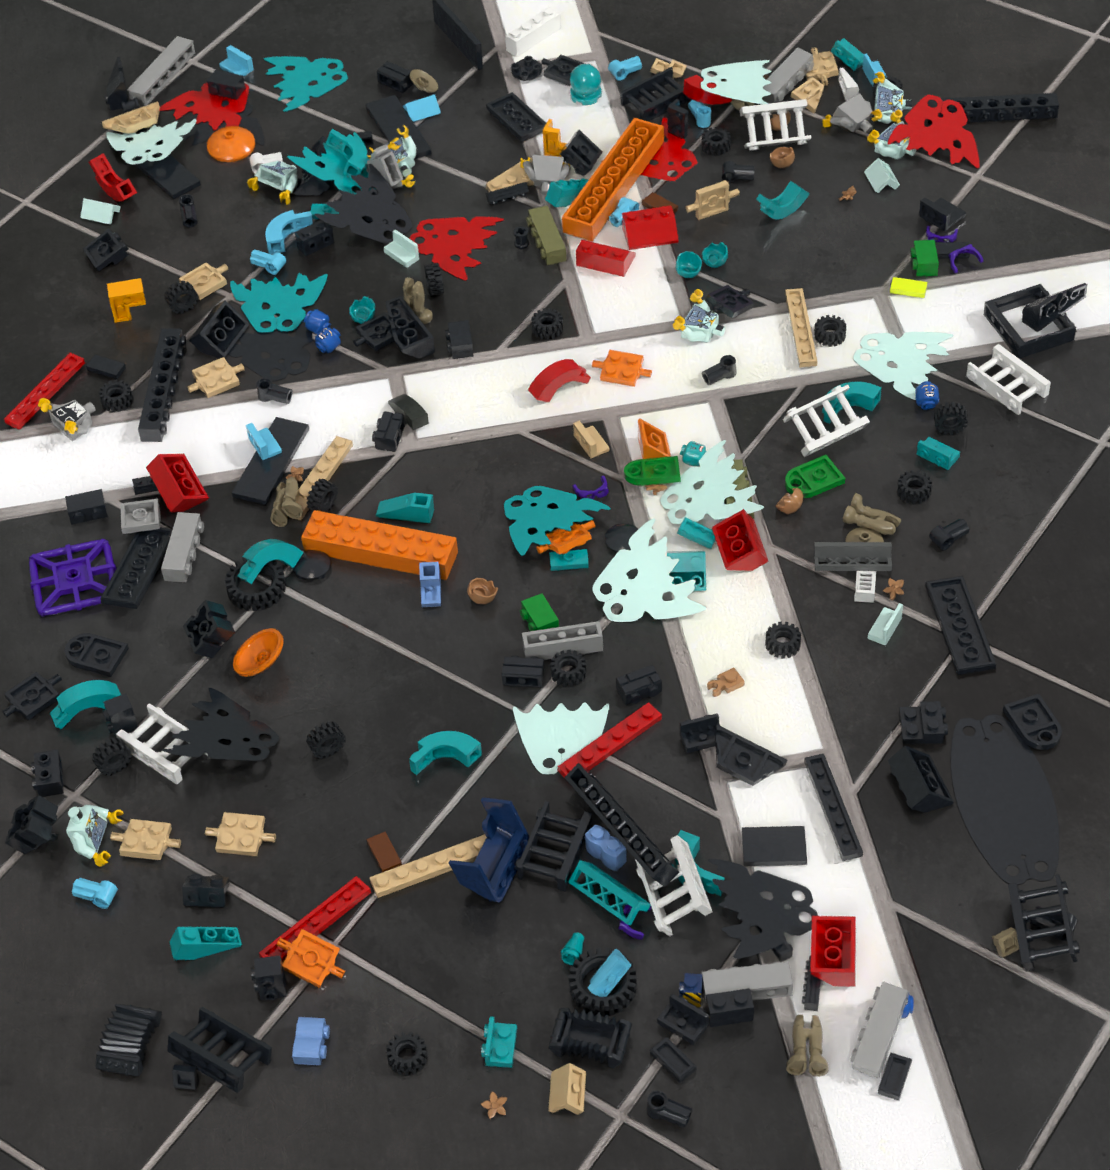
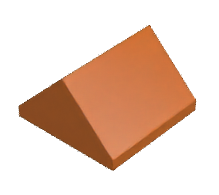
[638,418,671,459]

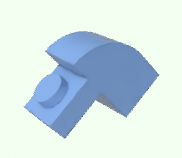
[419,562,441,607]

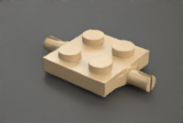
[806,47,839,86]
[686,180,740,220]
[179,263,228,300]
[187,357,245,398]
[205,812,276,856]
[111,819,181,860]

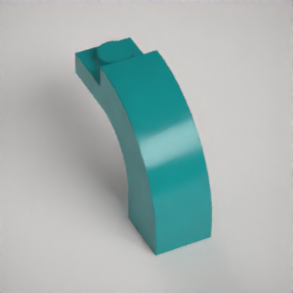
[325,129,367,178]
[756,181,810,219]
[822,382,882,424]
[237,539,304,584]
[50,680,121,729]
[409,731,482,775]
[673,830,725,896]

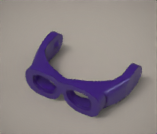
[926,226,958,242]
[949,244,983,274]
[572,475,609,499]
[619,904,652,939]

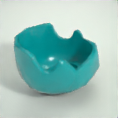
[702,242,728,268]
[675,251,702,278]
[349,296,376,324]

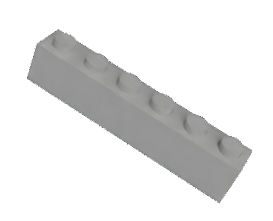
[127,36,195,107]

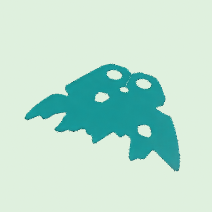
[264,56,348,111]
[287,132,376,194]
[230,273,327,333]
[504,486,611,556]

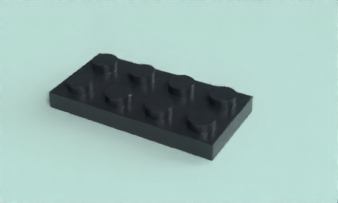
[486,92,546,142]

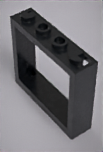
[983,284,1076,359]

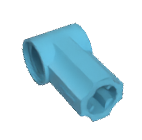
[608,56,642,81]
[688,100,711,128]
[609,197,640,227]
[250,250,286,275]
[72,878,118,909]

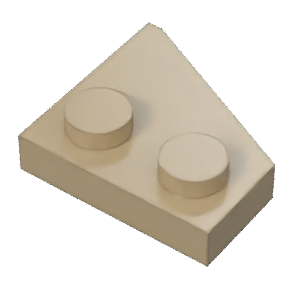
[791,77,824,114]

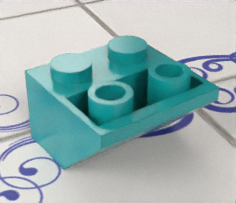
[667,551,706,591]

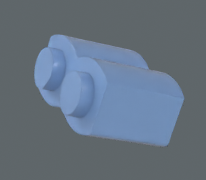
[585,825,626,871]
[292,1017,330,1065]

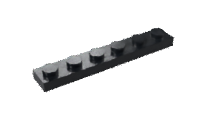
[804,753,863,861]

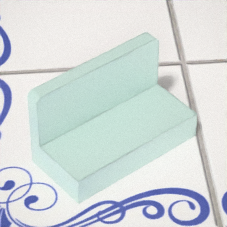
[864,158,900,193]
[80,198,121,224]
[384,230,419,268]
[868,603,903,646]

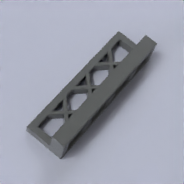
[814,542,892,571]

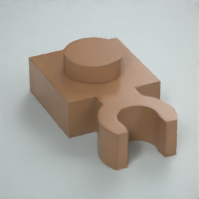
[707,668,745,697]

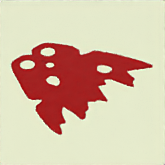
[159,83,249,130]
[888,95,979,168]
[601,118,698,181]
[409,217,504,280]

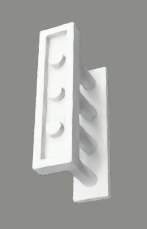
[740,99,811,151]
[966,344,1051,415]
[783,385,870,457]
[116,703,208,785]
[636,835,712,936]

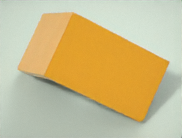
[543,119,567,157]
[107,278,146,323]

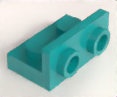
[831,38,863,71]
[916,437,960,470]
[481,1016,517,1068]

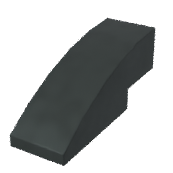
[388,394,429,431]

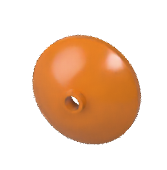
[207,126,255,162]
[233,628,284,677]

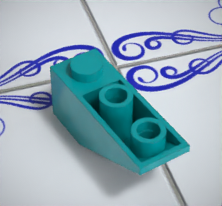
[545,178,589,207]
[376,492,434,523]
[169,927,242,960]

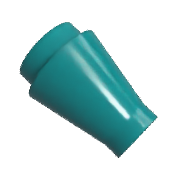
[561,932,585,965]

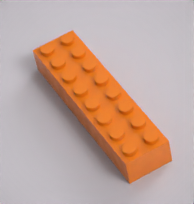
[301,510,458,580]

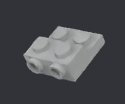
[121,498,161,534]

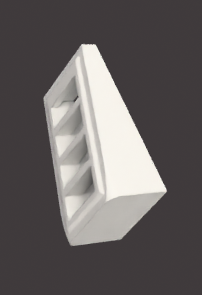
[838,68,859,101]
[854,571,876,603]

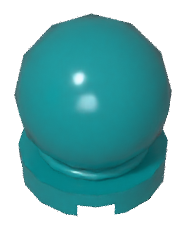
[570,64,602,106]

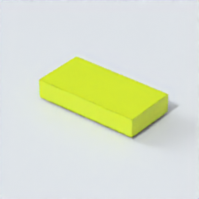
[890,277,927,298]

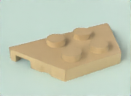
[102,101,160,134]

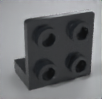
[919,197,966,231]

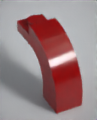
[683,75,732,104]
[88,153,137,202]
[528,359,591,402]

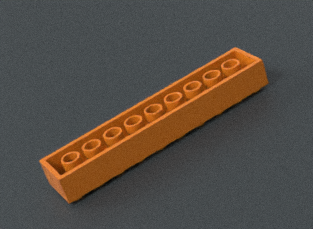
[562,118,664,242]

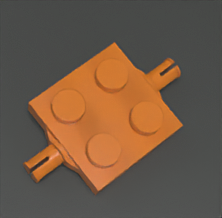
[592,350,652,387]
[536,520,595,555]
[276,929,345,988]

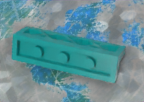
[569,860,651,925]

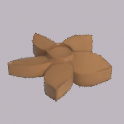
[839,186,856,201]
[285,466,304,482]
[645,484,667,495]
[883,578,904,601]
[481,1091,507,1119]

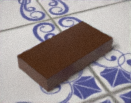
[642,192,678,213]
[366,832,402,873]

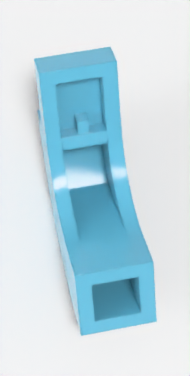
[265,210,313,254]

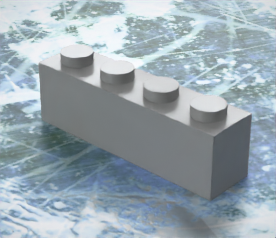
[762,47,814,104]
[161,512,204,582]
[522,621,603,660]
[702,962,793,1006]
[850,981,909,1079]

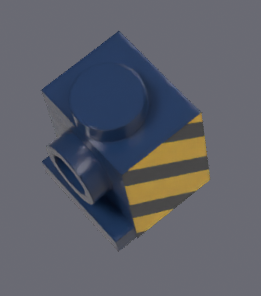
[679,973,702,1007]

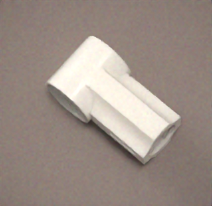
[249,152,283,174]

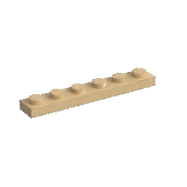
[785,288,817,367]
[295,436,353,520]
[369,834,487,898]

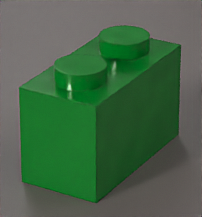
[910,240,939,277]
[520,593,559,632]

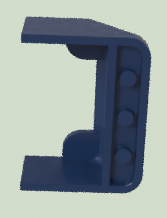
[449,797,529,902]

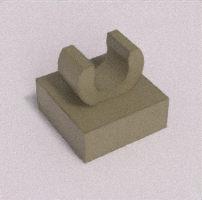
[992,927,1019,958]

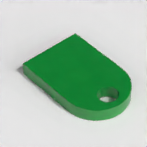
[785,455,845,498]
[624,456,681,485]

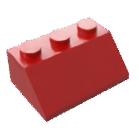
[622,206,678,250]
[576,240,636,277]
[146,454,209,512]
[712,509,769,571]
[811,916,856,987]

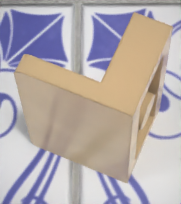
[573,420,609,458]
[549,1063,586,1115]

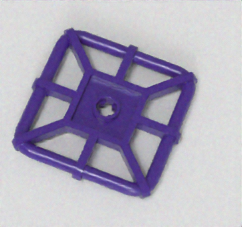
[29,539,117,617]

